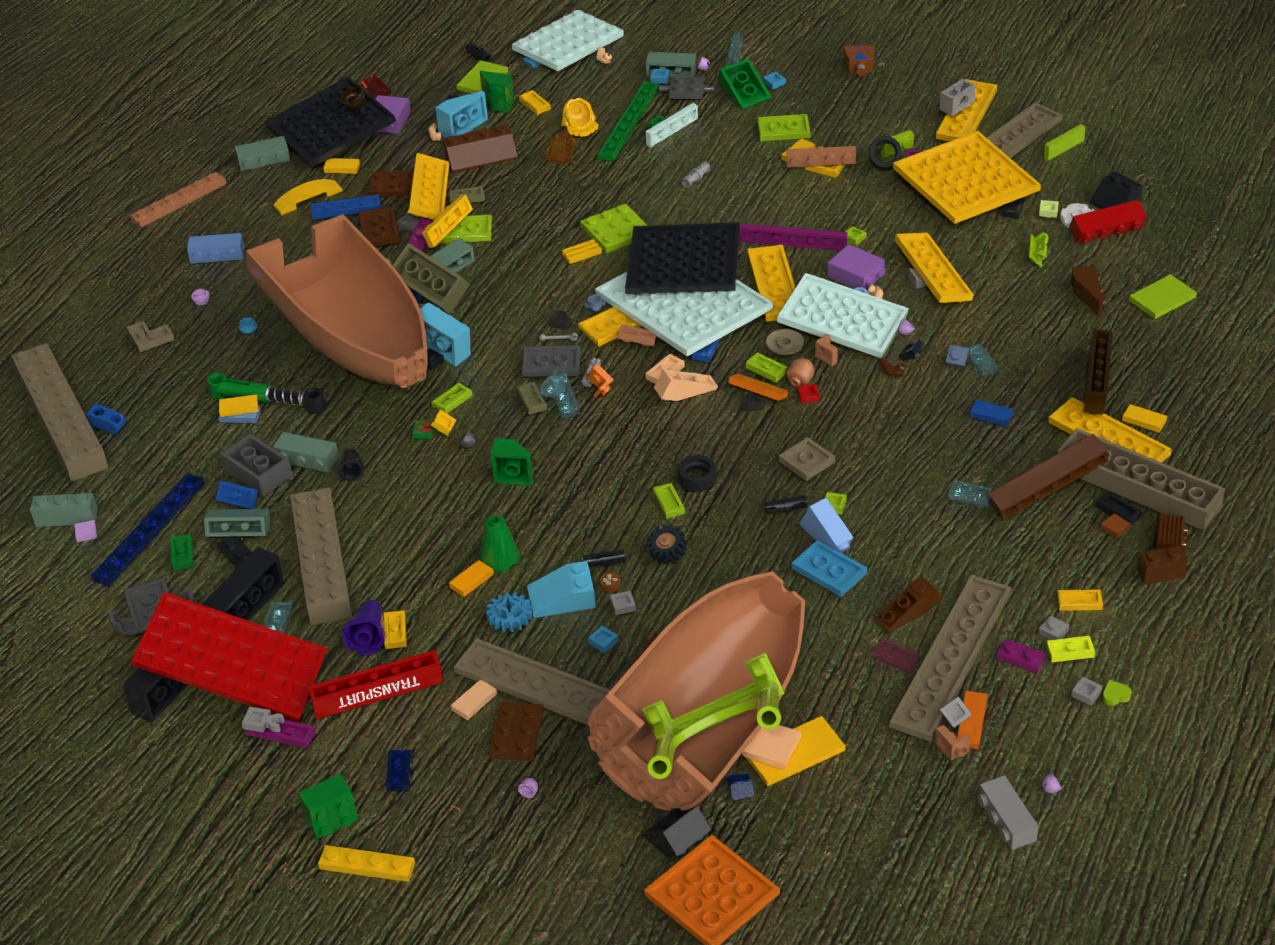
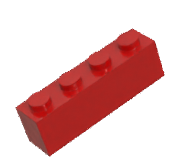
[1069,200,1147,244]

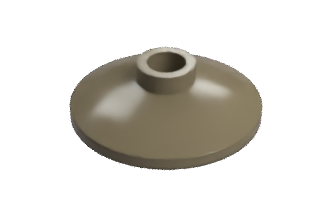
[766,329,804,355]

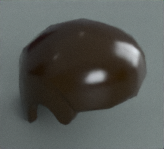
[340,84,366,109]

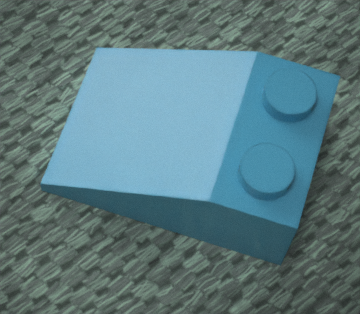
[435,91,488,138]
[527,561,596,618]

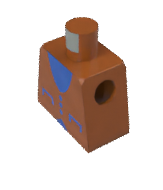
[844,45,875,76]

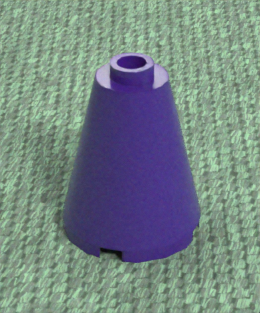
[342,600,385,655]

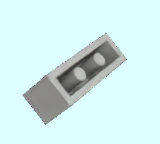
[977,775,1038,850]

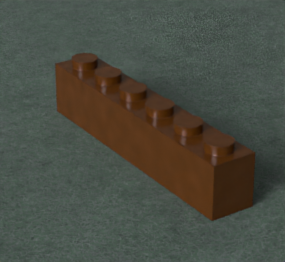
[988,433,1108,521]

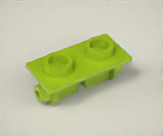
[1028,232,1049,267]

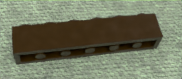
[1083,329,1113,415]

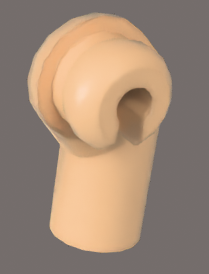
[596,47,612,64]
[428,123,442,142]
[867,285,883,299]

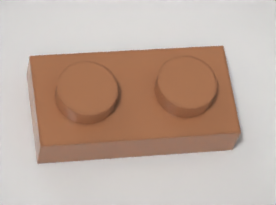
[617,324,657,346]

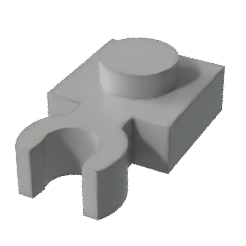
[242,707,285,732]

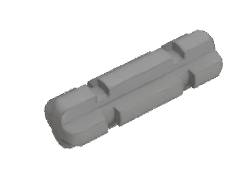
[581,358,601,388]

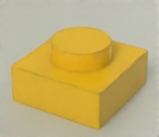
[431,410,456,435]

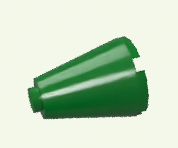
[479,515,520,573]

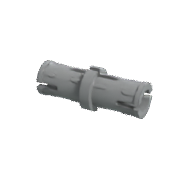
[681,161,711,188]

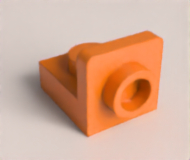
[587,364,614,398]

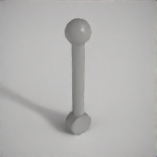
[539,333,578,341]

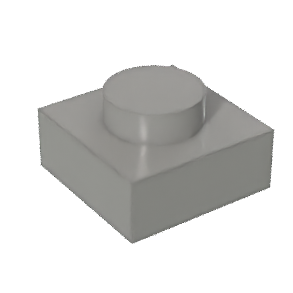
[610,591,636,615]
[1039,616,1069,640]
[1071,677,1103,706]
[940,697,972,729]

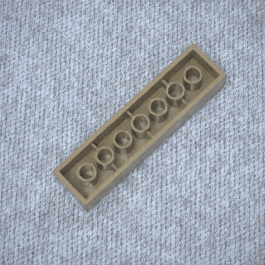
[1057,428,1225,530]
[290,488,352,625]

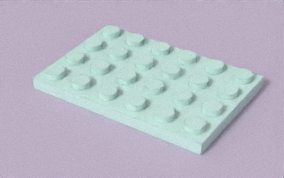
[512,10,624,71]
[777,273,909,358]

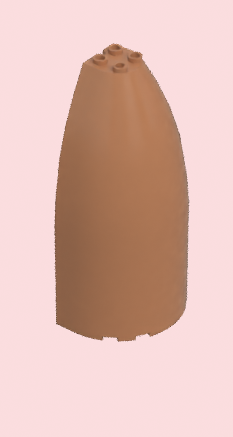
[246,214,428,388]
[588,571,805,811]

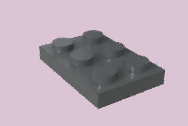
[522,346,581,377]

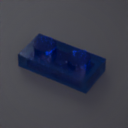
[386,750,412,792]

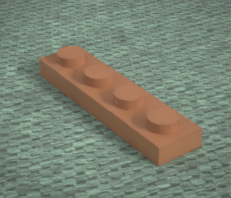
[786,146,856,168]

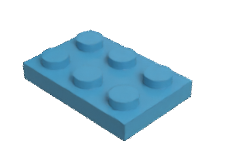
[792,540,867,597]

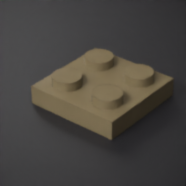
[779,437,835,481]

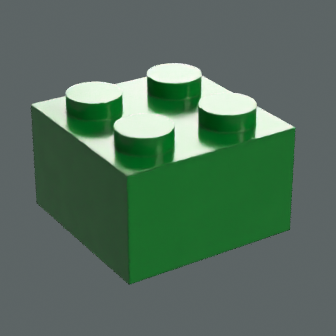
[299,773,358,840]

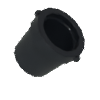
[338,449,364,481]

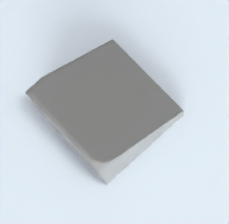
[908,268,927,289]

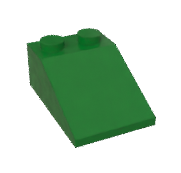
[717,58,772,110]

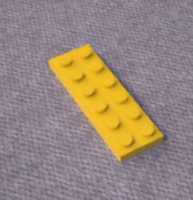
[936,79,997,141]
[408,153,450,221]
[894,233,974,303]
[747,245,795,322]
[1048,397,1172,463]

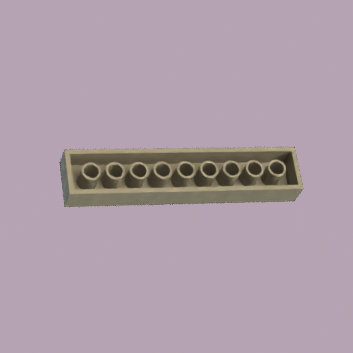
[11,343,108,482]

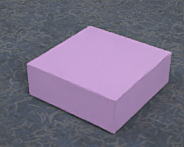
[74,520,97,542]

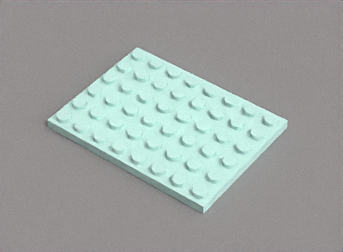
[595,272,773,356]

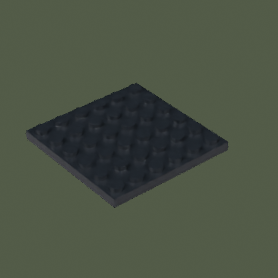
[265,76,396,168]
[625,222,740,295]

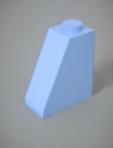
[799,498,854,553]

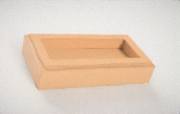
[451,680,497,721]

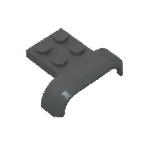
[108,578,195,635]

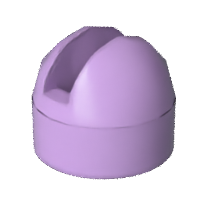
[697,57,710,71]
[898,319,915,335]
[1042,773,1062,794]
[518,778,538,798]

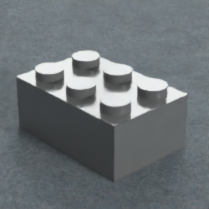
[220,433,293,497]

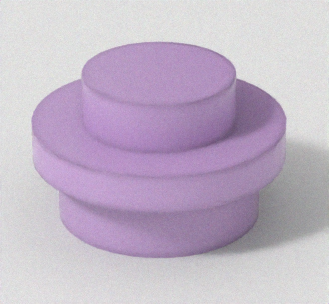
[191,289,210,305]

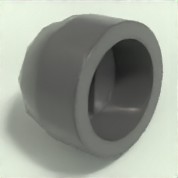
[460,431,477,448]

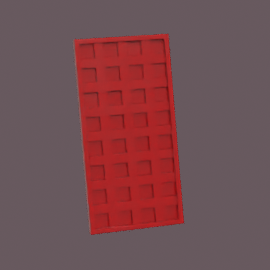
[131,592,328,722]

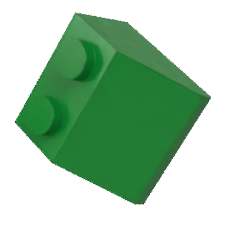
[480,71,514,113]
[491,438,534,486]

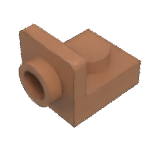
[815,334,838,366]
[935,725,971,761]

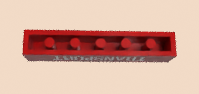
[308,650,443,719]

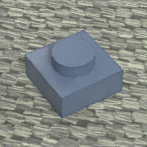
[946,345,969,368]

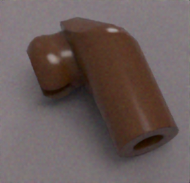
[879,358,906,377]

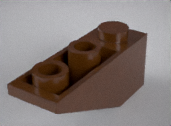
[1071,266,1106,316]
[874,575,942,633]

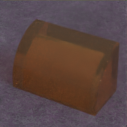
[546,129,576,164]

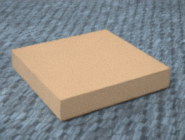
[742,725,801,769]

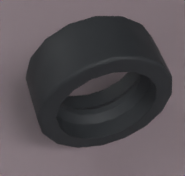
[869,136,902,171]
[678,455,716,492]

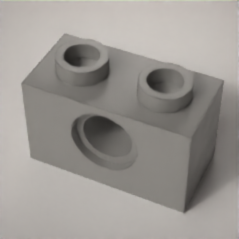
[940,79,976,116]

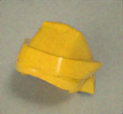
[562,98,598,137]

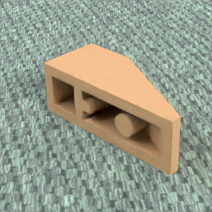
[654,369,718,401]

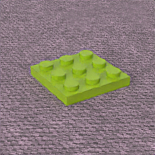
[580,204,648,253]

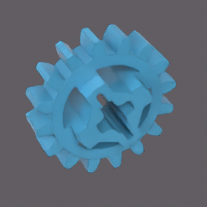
[486,592,533,632]

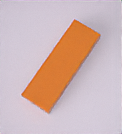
[728,373,789,401]
[957,691,988,749]

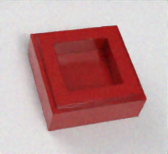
[797,384,820,404]

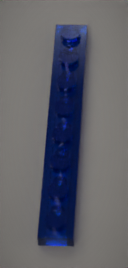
[90,473,205,587]

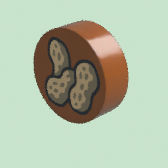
[600,572,621,592]

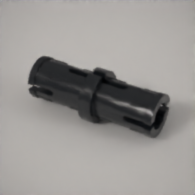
[466,43,492,62]
[765,495,807,514]
[583,549,626,567]

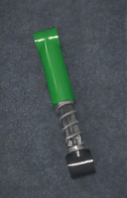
[207,373,325,414]

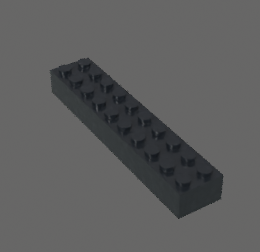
[123,547,284,723]

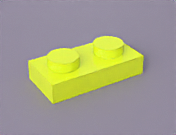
[1046,636,1095,663]

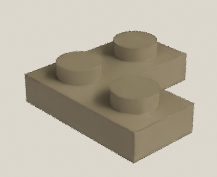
[126,321,175,352]

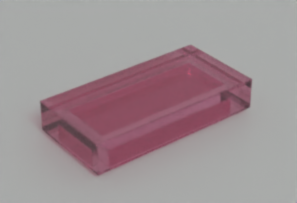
[871,638,921,673]

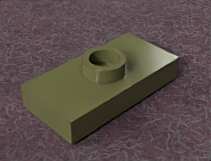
[449,186,485,204]
[516,382,547,415]

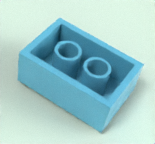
[420,303,471,367]

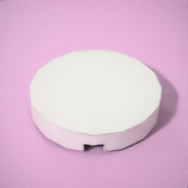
[1060,203,1095,228]

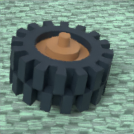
[647,524,687,565]

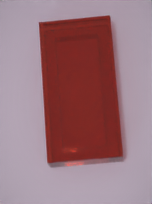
[362,75,391,98]

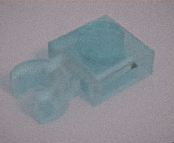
[540,370,568,399]

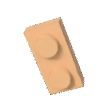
[645,354,685,384]

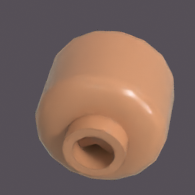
[786,358,815,387]

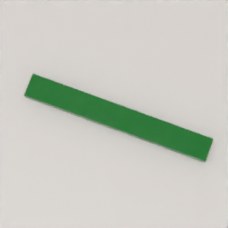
[598,81,659,162]

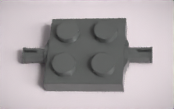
[659,76,715,99]

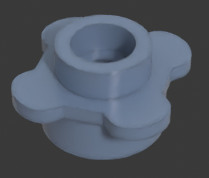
[584,295,606,312]

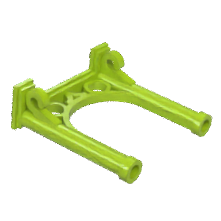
[642,652,785,779]

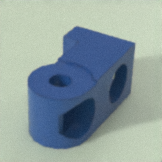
[86,403,126,434]

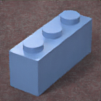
[187,233,245,264]

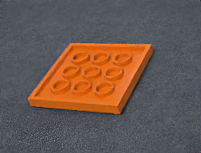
[644,835,780,945]

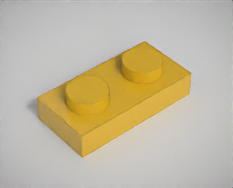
[384,610,407,649]

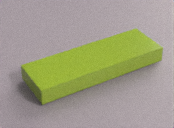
[1044,124,1085,161]

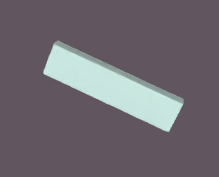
[646,103,698,148]

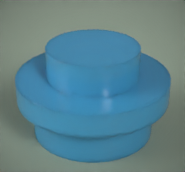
[239,317,257,334]

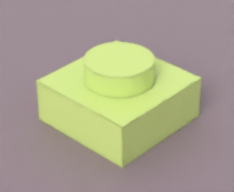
[1039,200,1059,218]

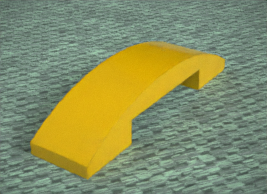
[273,179,343,215]

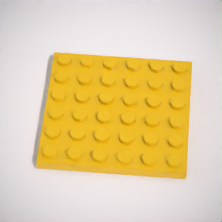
[893,131,1041,224]

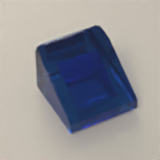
[726,773,754,800]

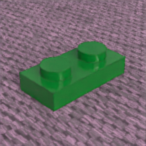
[170,534,194,571]

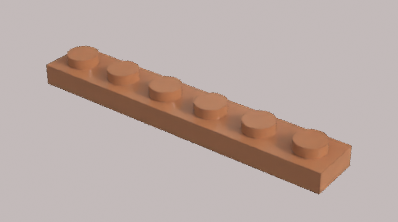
[130,172,226,228]

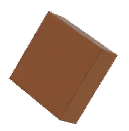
[1100,513,1131,539]

